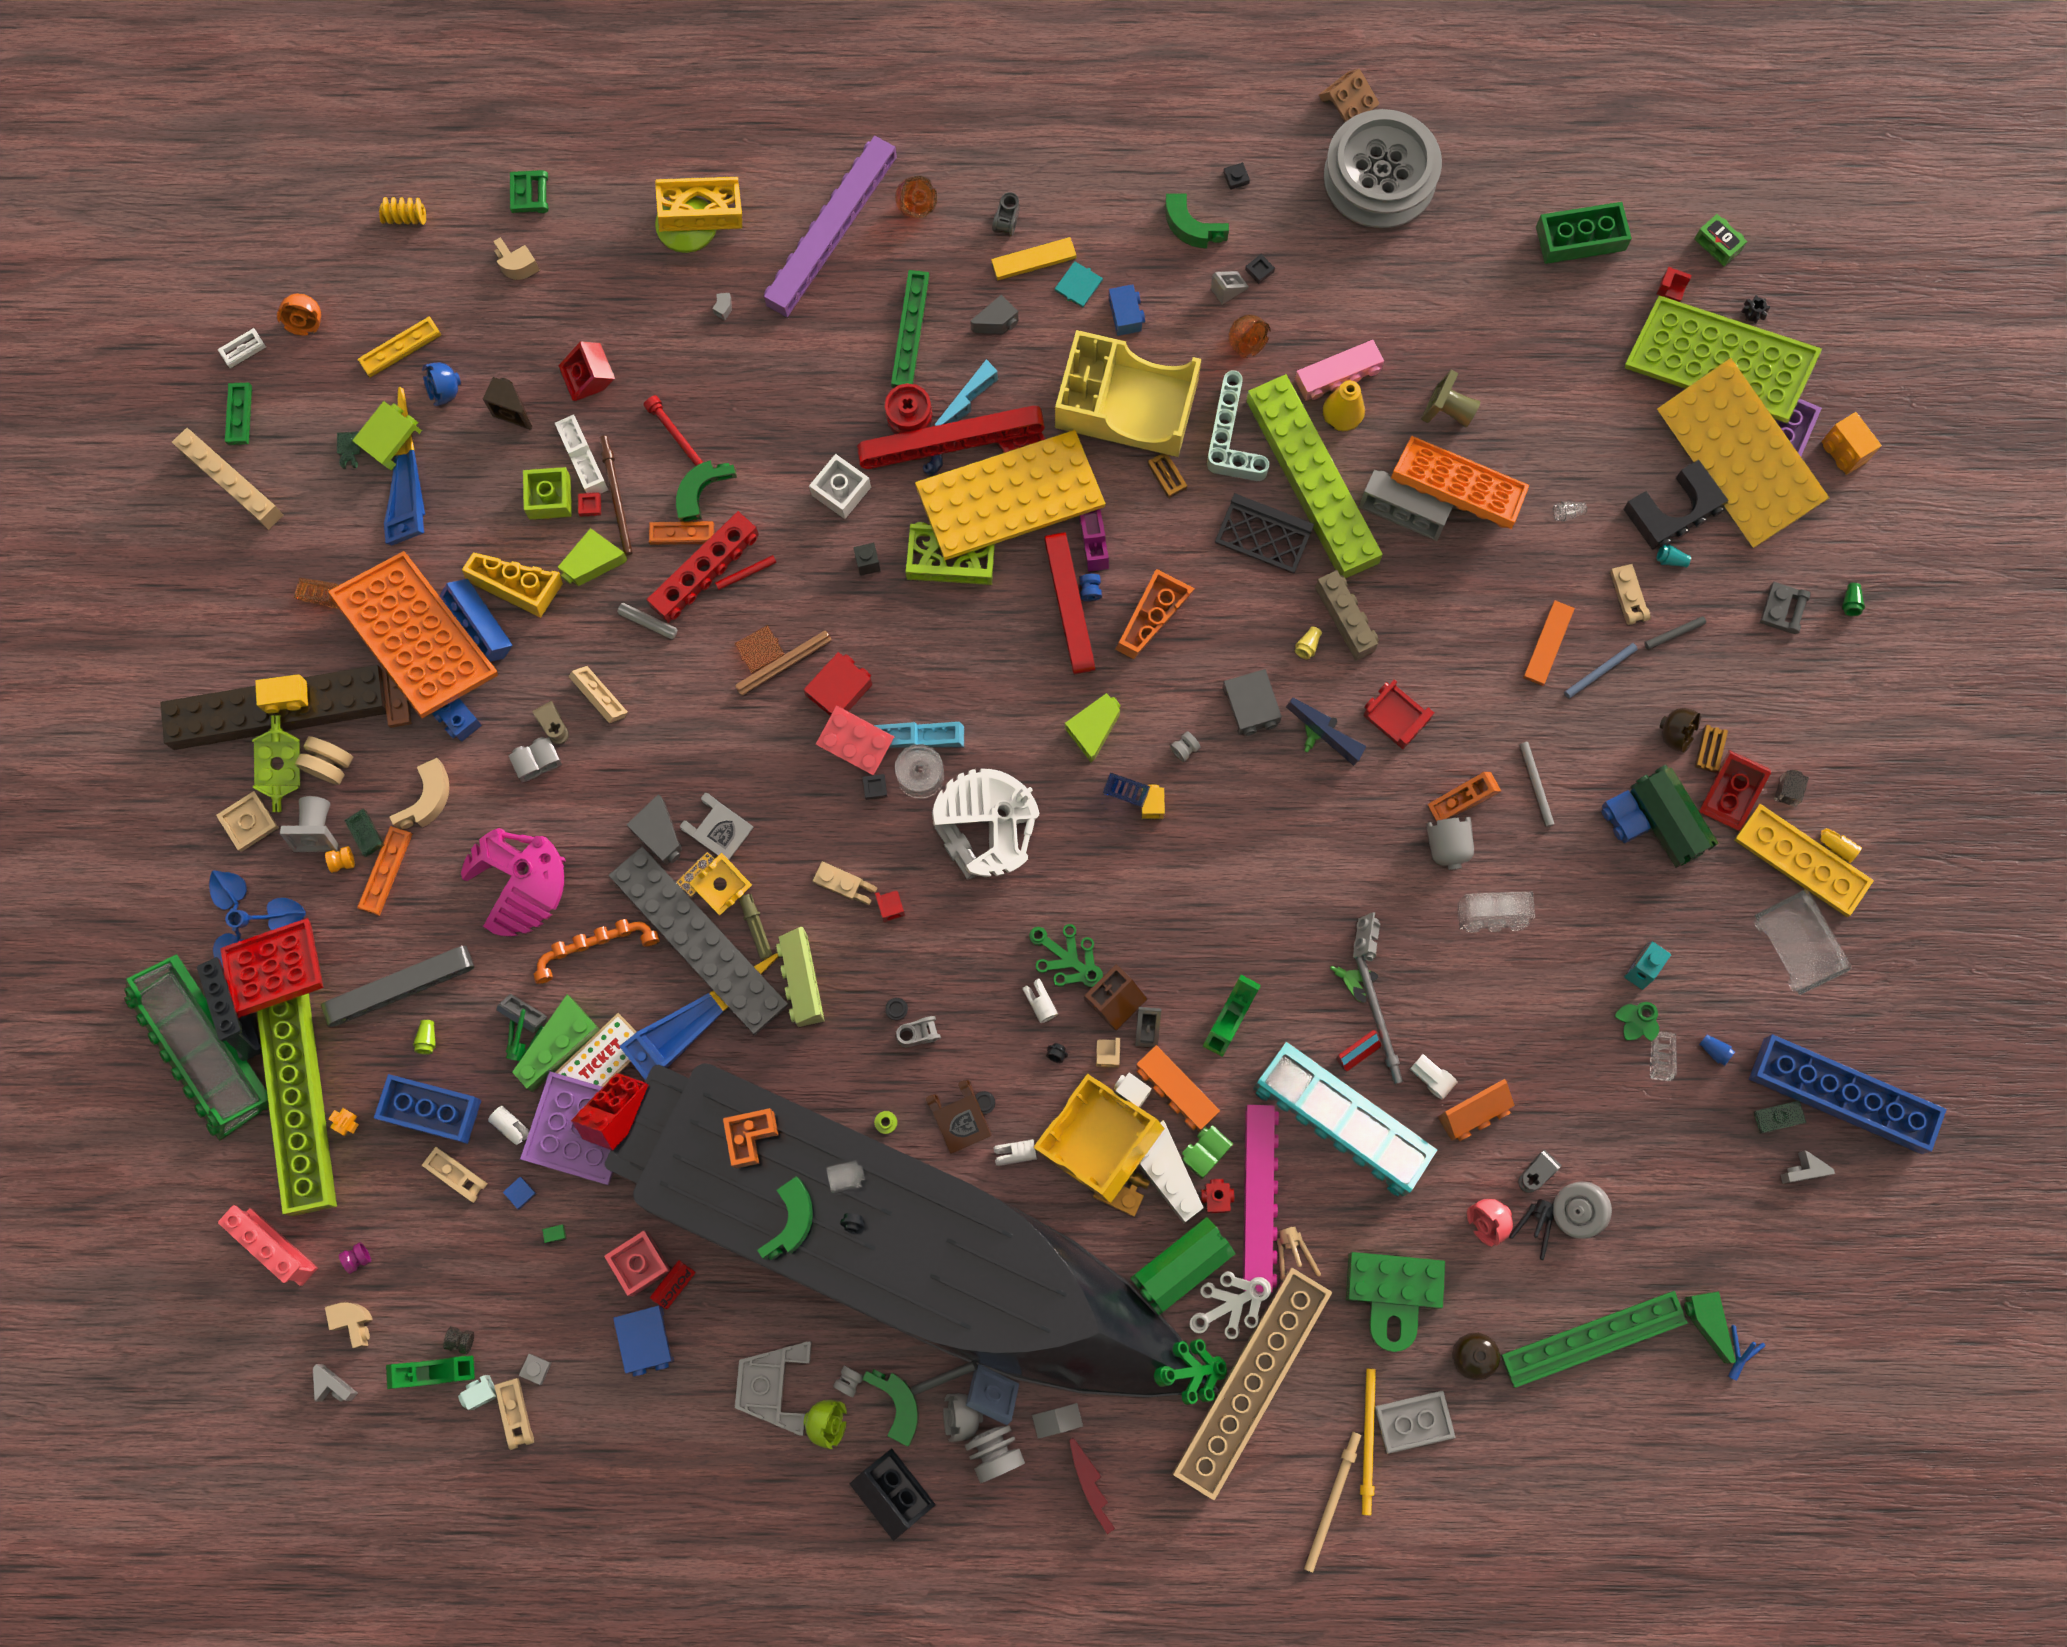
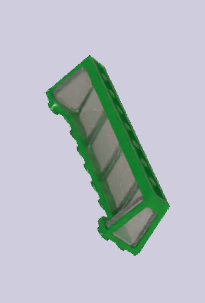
[124,954,269,1141]

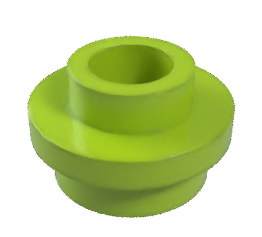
[874,1111,897,1134]

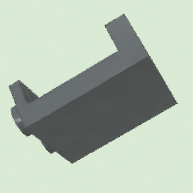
[1222,669,1282,736]

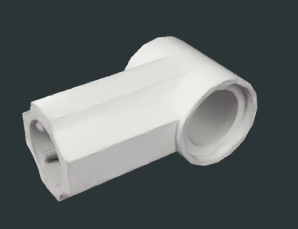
[1409,1055,1458,1100]

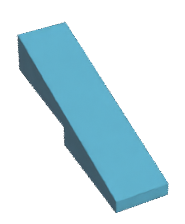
[935,359,998,426]
[874,722,964,748]

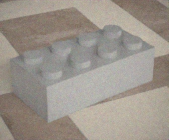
[1359,469,1453,541]

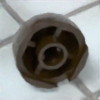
[1660,708,1701,753]
[1452,1332,1501,1380]

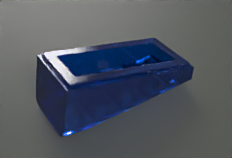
[1103,772,1150,807]

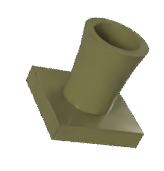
[1421,369,1481,428]

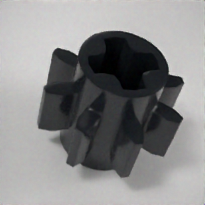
[1741,295,1770,324]

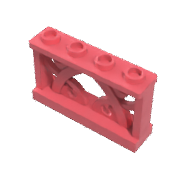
[218,1205,318,1286]

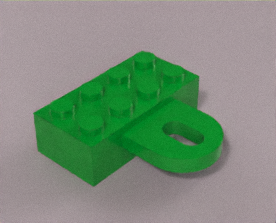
[1346,1252,1445,1352]

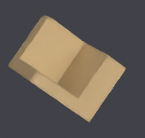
[1096,1038,1120,1068]

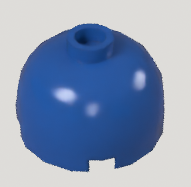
[422,362,461,406]

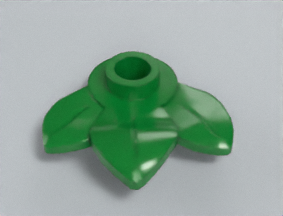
[1615,1002,1660,1041]

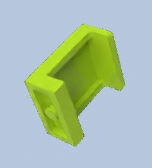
[352,401,422,471]

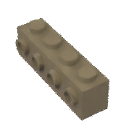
[1315,570,1379,661]

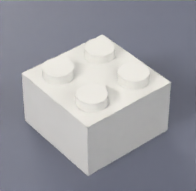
[809,454,871,519]

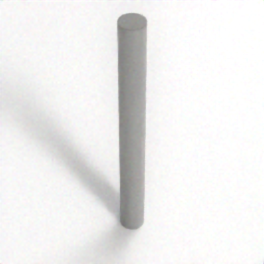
[1520,742,1554,827]

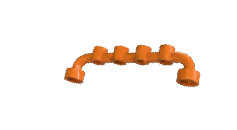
[533,919,660,984]

